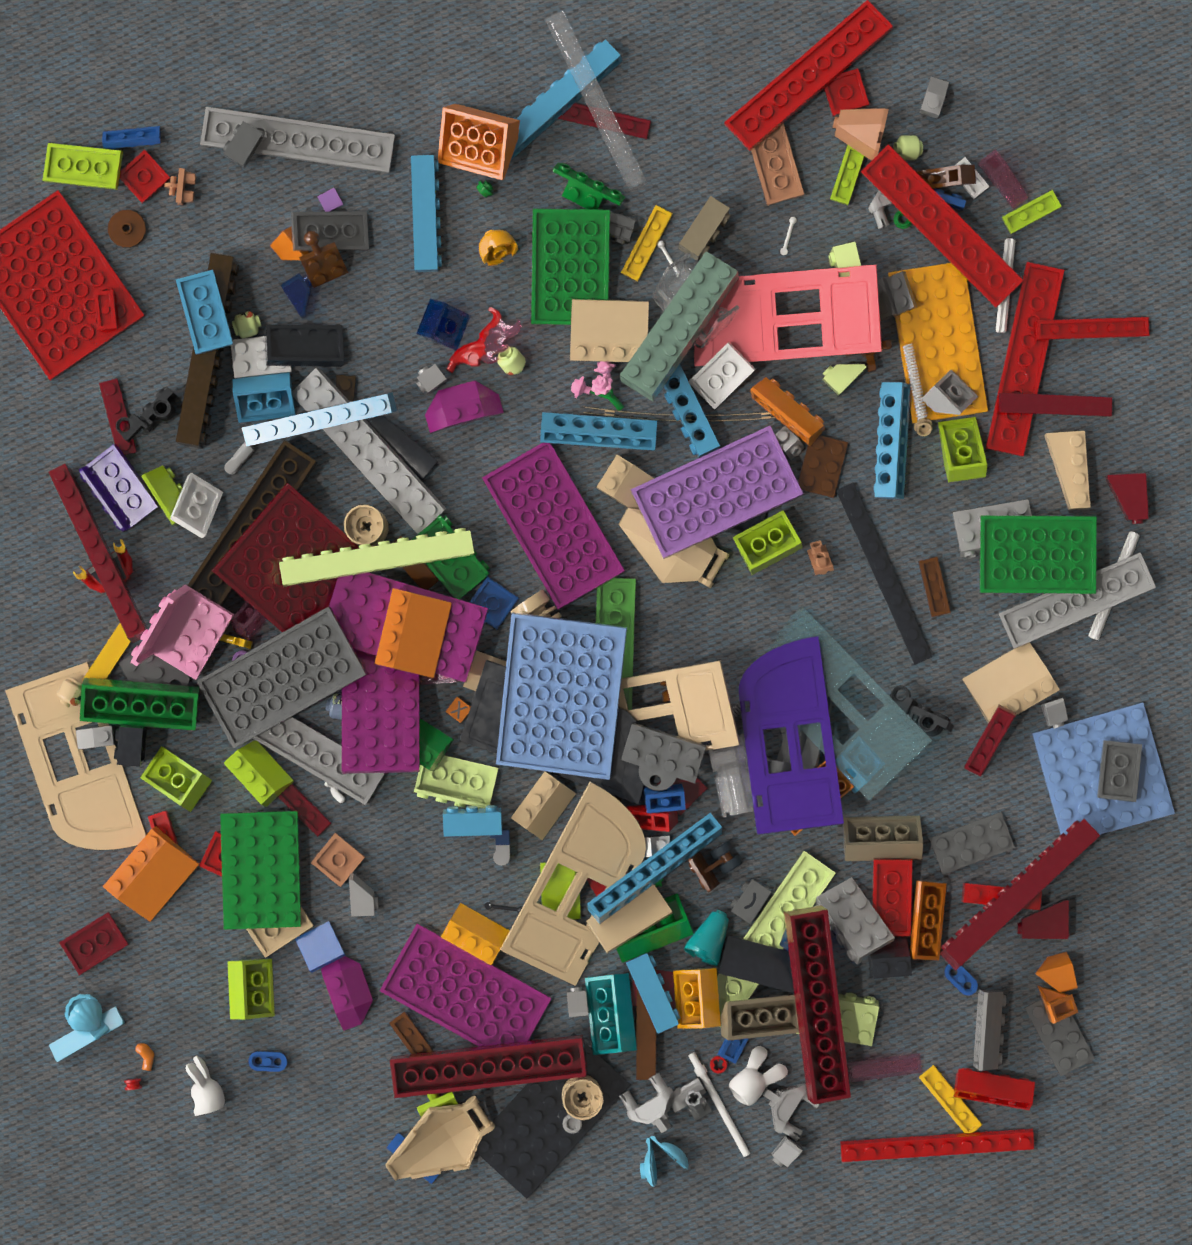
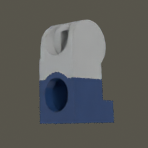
[490,829,510,866]

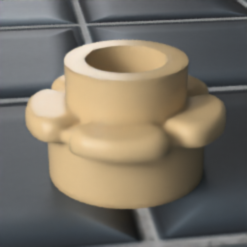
[914,418,932,436]

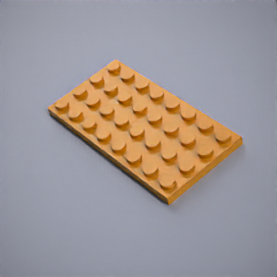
[888,263,988,424]

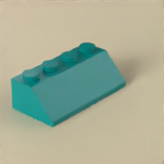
[585,973,637,1055]

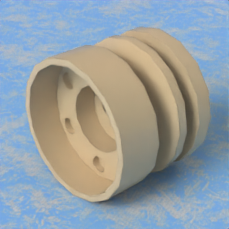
[344,505,389,547]
[510,590,562,618]
[561,1076,603,1120]

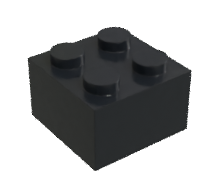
[114,725,147,767]

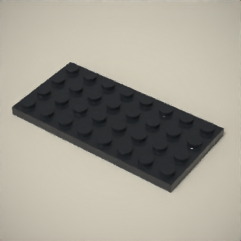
[476,1032,631,1199]

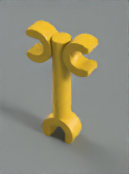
[220,634,253,649]

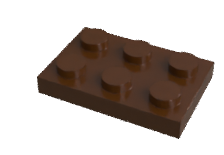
[798,435,848,498]

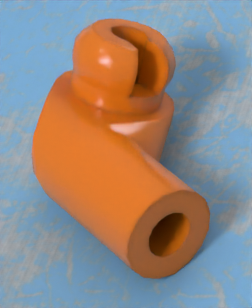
[135,1043,154,1071]

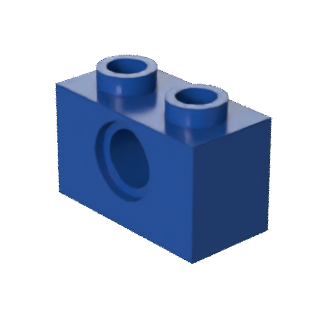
[644,784,686,813]

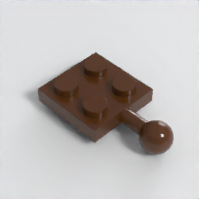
[299,231,348,288]

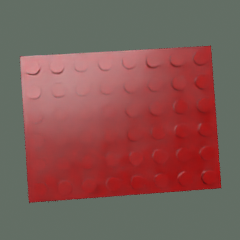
[0,190,145,381]

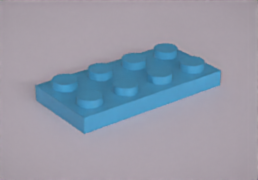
[176,270,234,355]

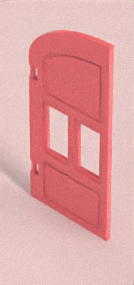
[694,265,882,366]

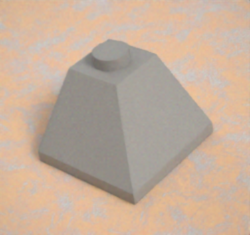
[921,370,978,415]

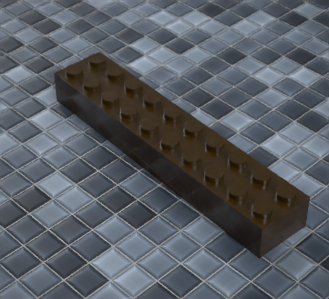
[176,253,239,449]
[187,440,318,607]

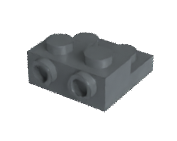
[878,271,917,321]

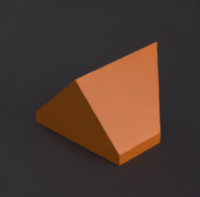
[270,226,309,260]
[1035,952,1078,993]
[1037,985,1078,1024]

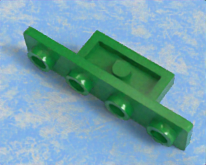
[552,162,625,209]

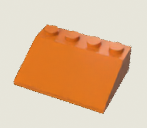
[438,104,520,180]
[375,588,452,678]
[103,826,199,922]

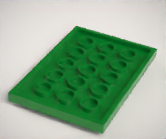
[531,208,610,325]
[980,515,1097,594]
[220,811,301,930]

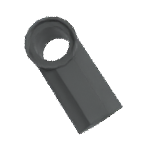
[685,1090,713,1121]

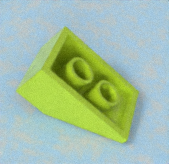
[938,417,987,483]
[140,746,212,812]
[540,862,581,919]

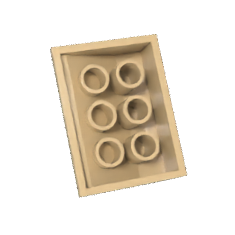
[570,299,649,362]
[962,643,1059,723]

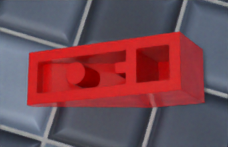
[626,805,678,832]

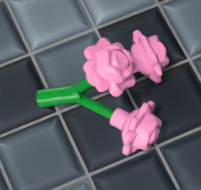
[571,361,624,411]

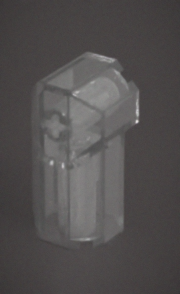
[706,734,760,817]

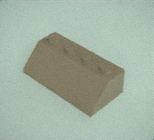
[843,816,923,861]
[721,994,799,1040]

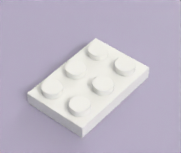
[231,336,292,379]
[688,342,755,409]
[170,473,223,538]

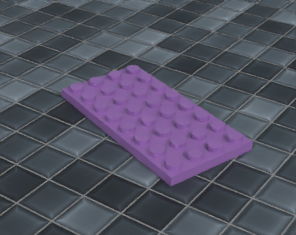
[631,426,803,559]

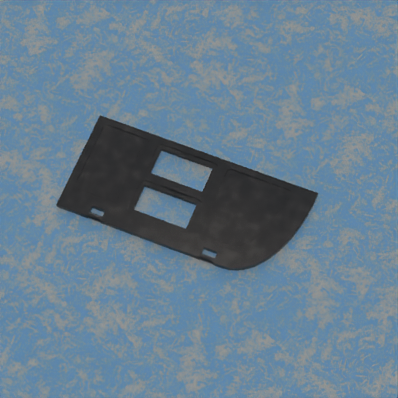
[460,660,644,804]

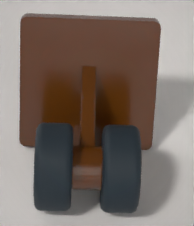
[688,840,743,893]

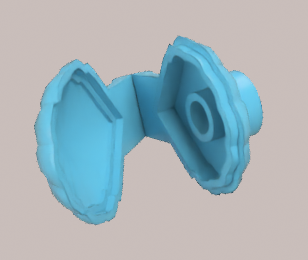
[65,994,109,1040]
[640,1136,689,1187]

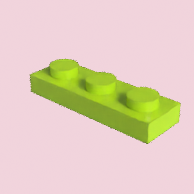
[830,145,864,206]
[1002,190,1062,235]

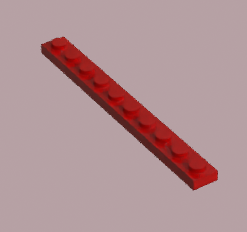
[840,1129,1034,1162]

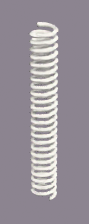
[903,343,927,421]

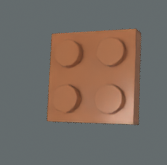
[311,833,365,887]

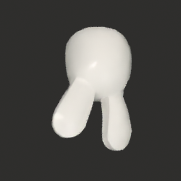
[729,1046,788,1106]
[186,1055,225,1116]

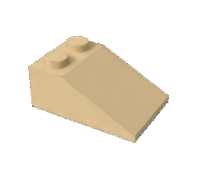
[597,455,654,509]

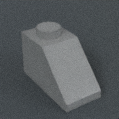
[919,77,949,118]
[1041,698,1068,729]
[76,726,116,750]
[349,873,379,917]
[567,987,588,1017]
[771,1135,802,1167]

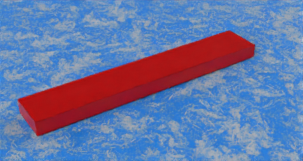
[1035,317,1150,340]

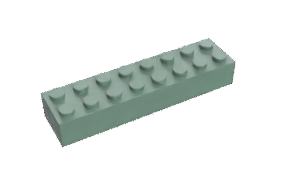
[620,251,739,402]

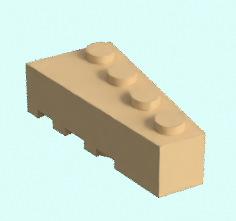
[1044,431,1090,510]

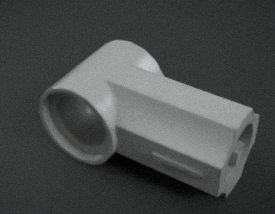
[671,1078,706,1112]

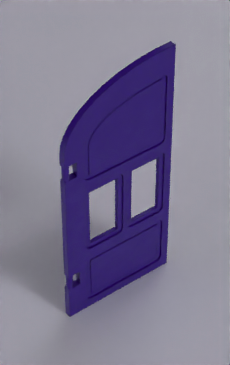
[739,636,844,835]

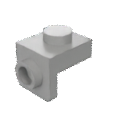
[775,426,804,460]

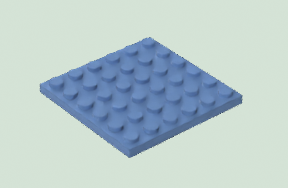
[1032,703,1175,835]

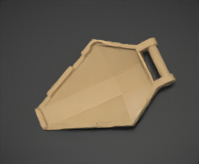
[618,508,729,588]
[386,1096,495,1181]

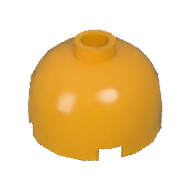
[479,230,518,266]

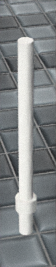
[688,1052,750,1157]

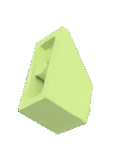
[822,364,866,396]

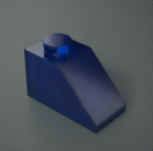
[280,273,312,319]

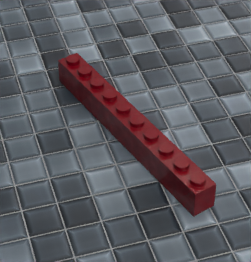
[48,464,148,643]

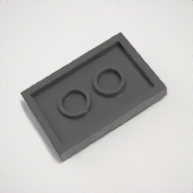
[1097,740,1142,802]

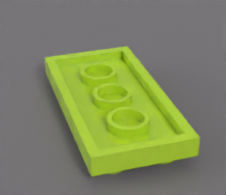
[42,143,123,190]

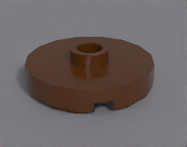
[108,210,146,248]

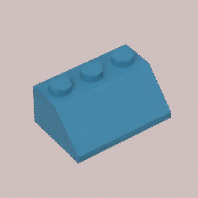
[233,372,295,423]
[443,805,502,837]

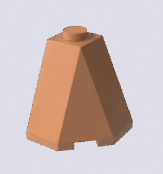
[832,108,889,161]

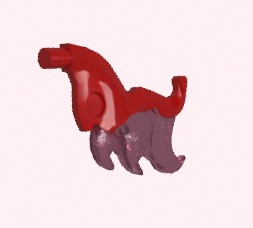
[446,307,521,373]

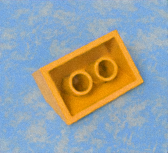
[441,903,510,965]
[673,968,721,1029]

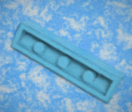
[49,1006,125,1062]

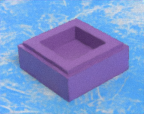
[317,188,343,212]

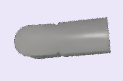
[224,442,254,475]

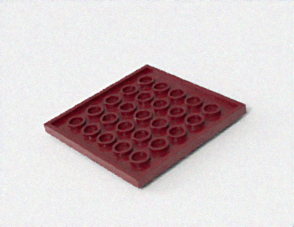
[212,483,359,633]

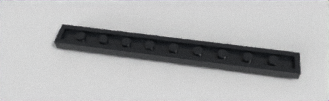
[836,482,932,665]

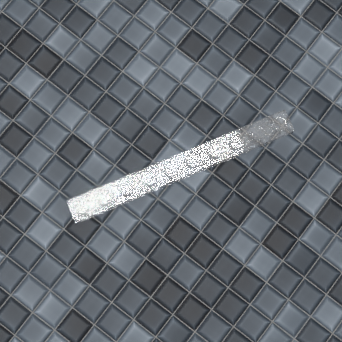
[545,10,648,192]

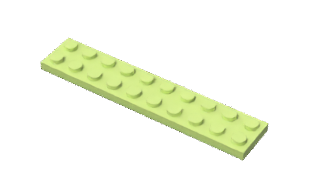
[717,851,835,1027]

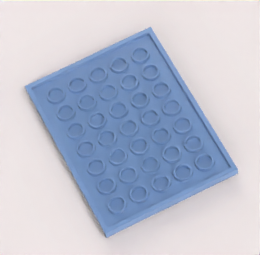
[496,612,627,780]

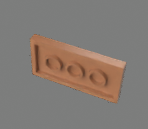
[751,124,804,206]

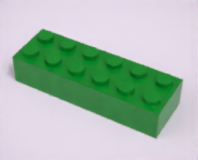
[80,678,200,730]

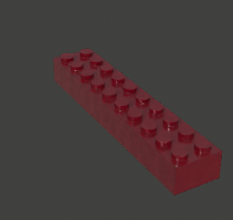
[940,819,1100,971]
[784,905,851,1105]
[390,1035,588,1098]

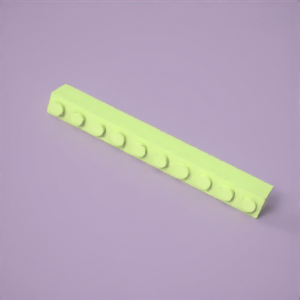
[279,528,474,586]

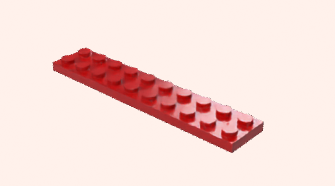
[724,0,893,151]
[861,144,1023,308]
[985,262,1064,457]

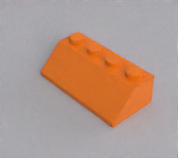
[750,377,825,446]
[910,881,947,960]

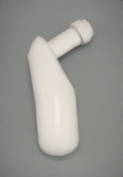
[324,782,345,803]

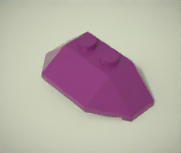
[425,381,504,433]
[321,956,373,1031]

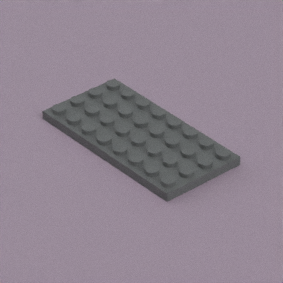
[197,607,367,748]

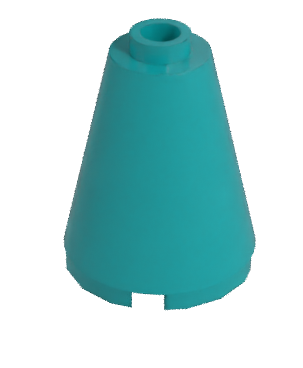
[684,910,729,966]

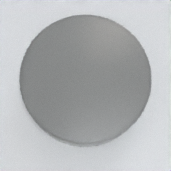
[563,1114,582,1133]

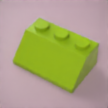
[142,465,183,527]
[733,510,802,575]
[224,740,294,807]
[228,959,275,1020]

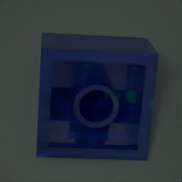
[416,298,471,351]

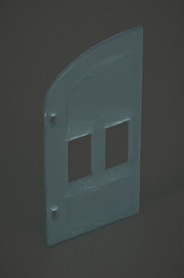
[770,606,932,801]

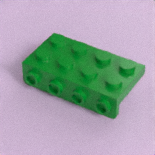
[412,515,490,600]

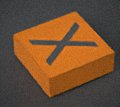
[446,697,471,723]

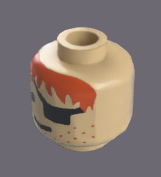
[57,678,82,707]

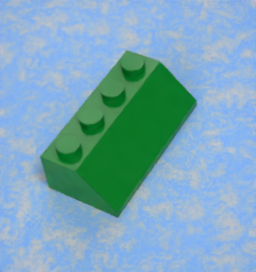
[420,718,454,772]
[616,894,693,963]

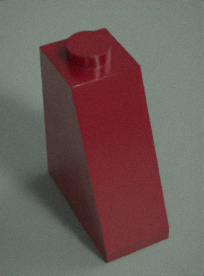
[1105,473,1149,524]
[1017,900,1069,939]

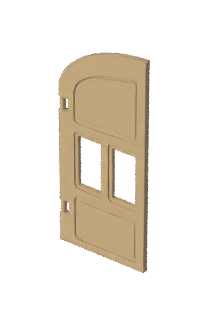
[619,660,740,750]
[5,662,146,850]
[500,782,646,986]

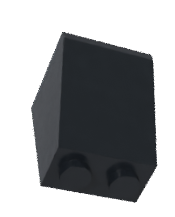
[868,936,912,979]

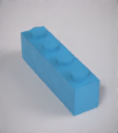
[626,953,681,1033]

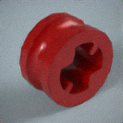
[710,1056,727,1074]
[124,1078,142,1090]

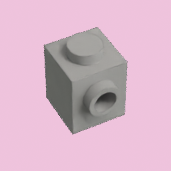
[416,364,447,394]

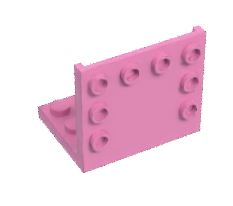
[131,585,234,680]

